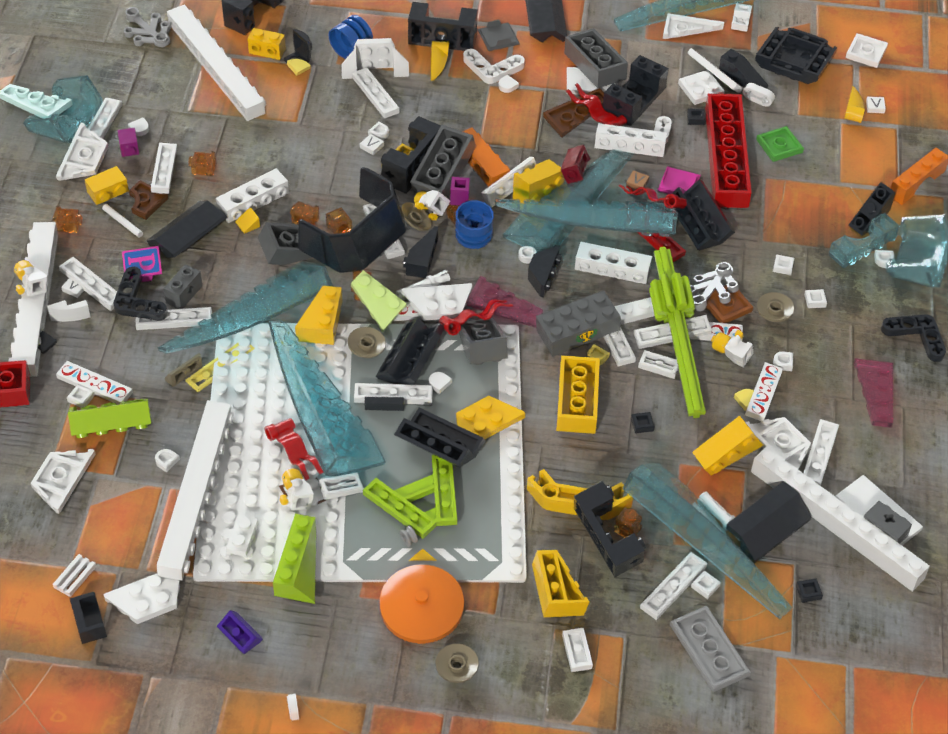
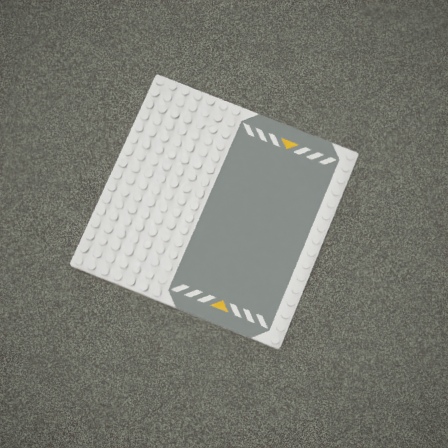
[193,323,526,583]

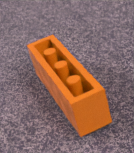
[462,128,510,187]

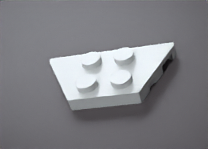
[56,123,109,181]
[401,283,472,321]
[746,417,811,470]
[31,449,96,514]
[103,574,180,624]

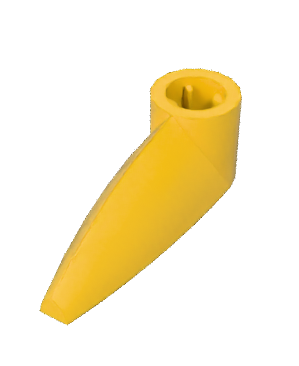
[431,41,449,81]
[844,86,865,123]

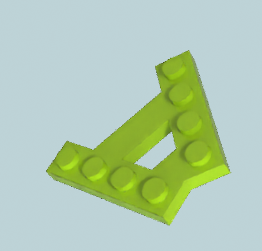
[362,455,457,539]

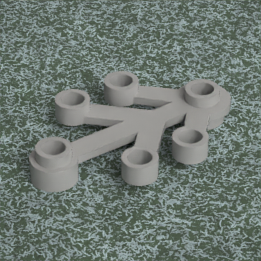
[124,7,171,47]
[691,262,739,311]

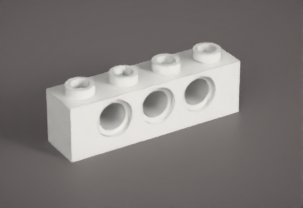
[594,123,667,157]
[216,168,289,223]
[575,242,652,284]

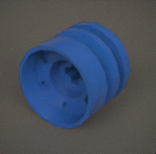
[328,15,373,59]
[455,200,494,249]

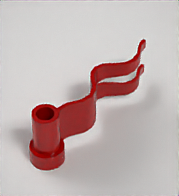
[566,83,627,126]
[619,185,687,209]
[439,299,513,335]
[264,418,324,480]

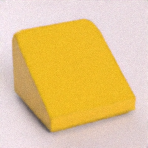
[235,208,260,234]

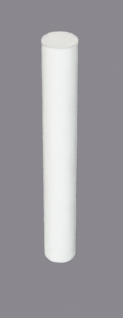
[102,204,143,238]

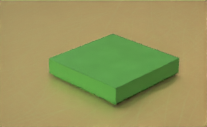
[756,126,804,162]

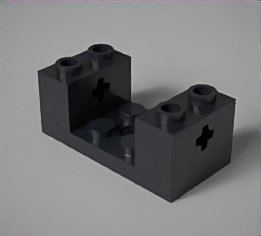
[221,0,283,35]
[408,2,478,51]
[603,55,669,126]
[381,116,441,194]
[574,481,646,578]

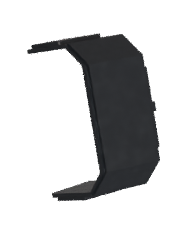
[298,167,406,273]

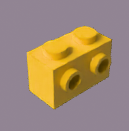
[248,28,286,60]
[85,166,129,205]

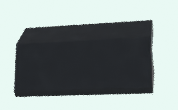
[525,0,567,43]
[671,179,735,251]
[146,200,227,258]
[376,317,444,385]
[394,407,485,467]
[726,481,811,563]

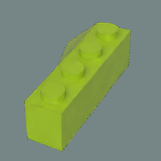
[68,398,151,438]
[273,514,316,604]

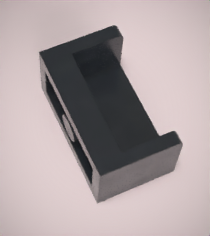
[69,592,107,644]

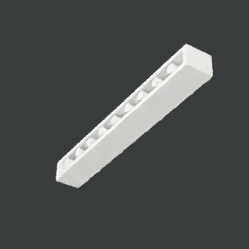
[167,4,266,121]
[9,222,58,377]
[157,400,234,580]
[751,447,930,592]

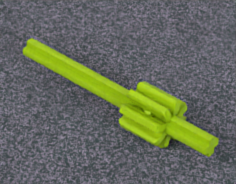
[649,247,706,418]

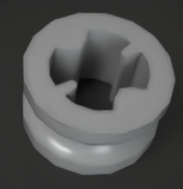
[399,526,418,547]

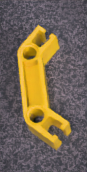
[527,469,633,520]

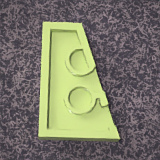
[351,270,407,333]

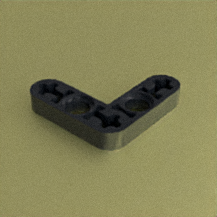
[113,266,168,321]
[881,314,946,362]

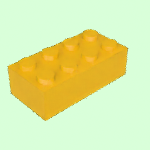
[556,355,600,434]

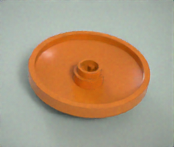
[380,565,464,644]

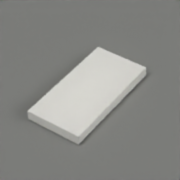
[835,475,923,545]

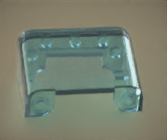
[23,75,103,143]
[886,214,948,288]

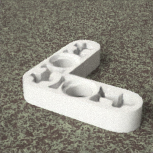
[463,49,525,84]

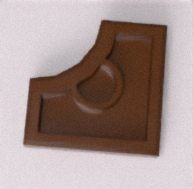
[129,180,169,220]

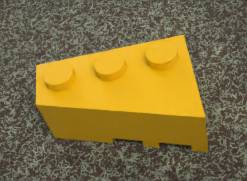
[513,159,564,209]
[295,286,342,345]
[692,416,764,475]
[532,550,589,618]

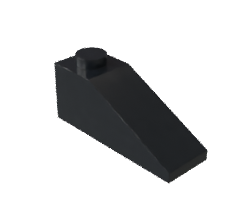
[719,49,768,89]
[403,226,439,279]

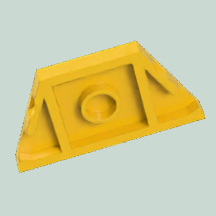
[456,396,525,439]

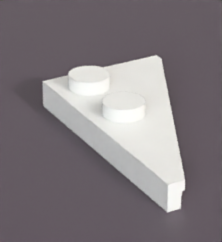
[663,13,724,39]

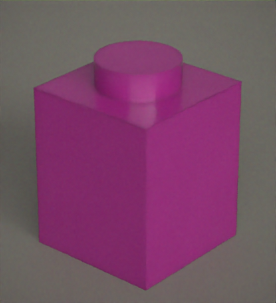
[117,128,139,157]
[450,177,470,205]

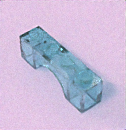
[829,213,900,268]

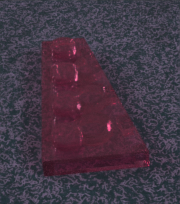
[467,275,543,328]
[854,358,893,428]

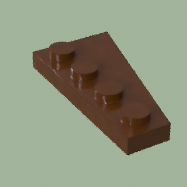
[543,88,604,138]

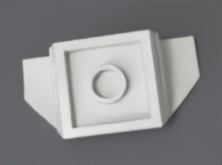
[341,38,409,79]

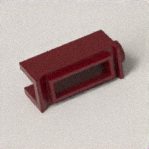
[560,145,591,184]

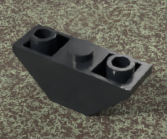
[849,182,895,236]
[528,245,562,298]

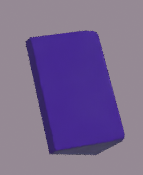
[217,610,263,654]

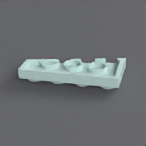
[0,84,73,122]

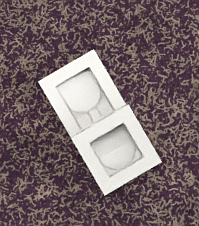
[731,3,752,32]
[47,300,90,322]

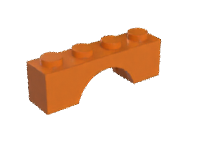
[891,148,948,205]

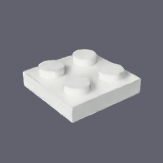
[846,33,888,68]
[678,70,724,105]

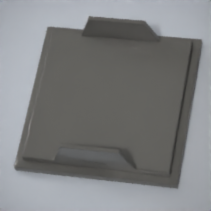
[478,20,520,51]

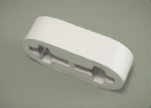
[742,83,775,107]
[654,116,672,144]

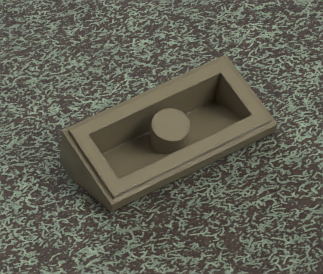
[165,353,203,387]

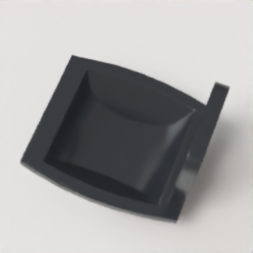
[284,29,312,63]

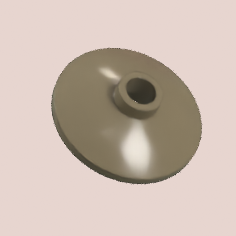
[401,202,431,231]
[757,292,794,322]
[348,327,386,358]
[435,644,479,683]

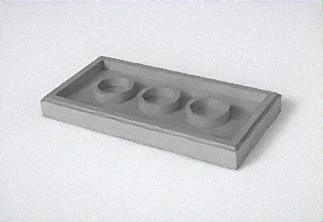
[670,606,751,692]

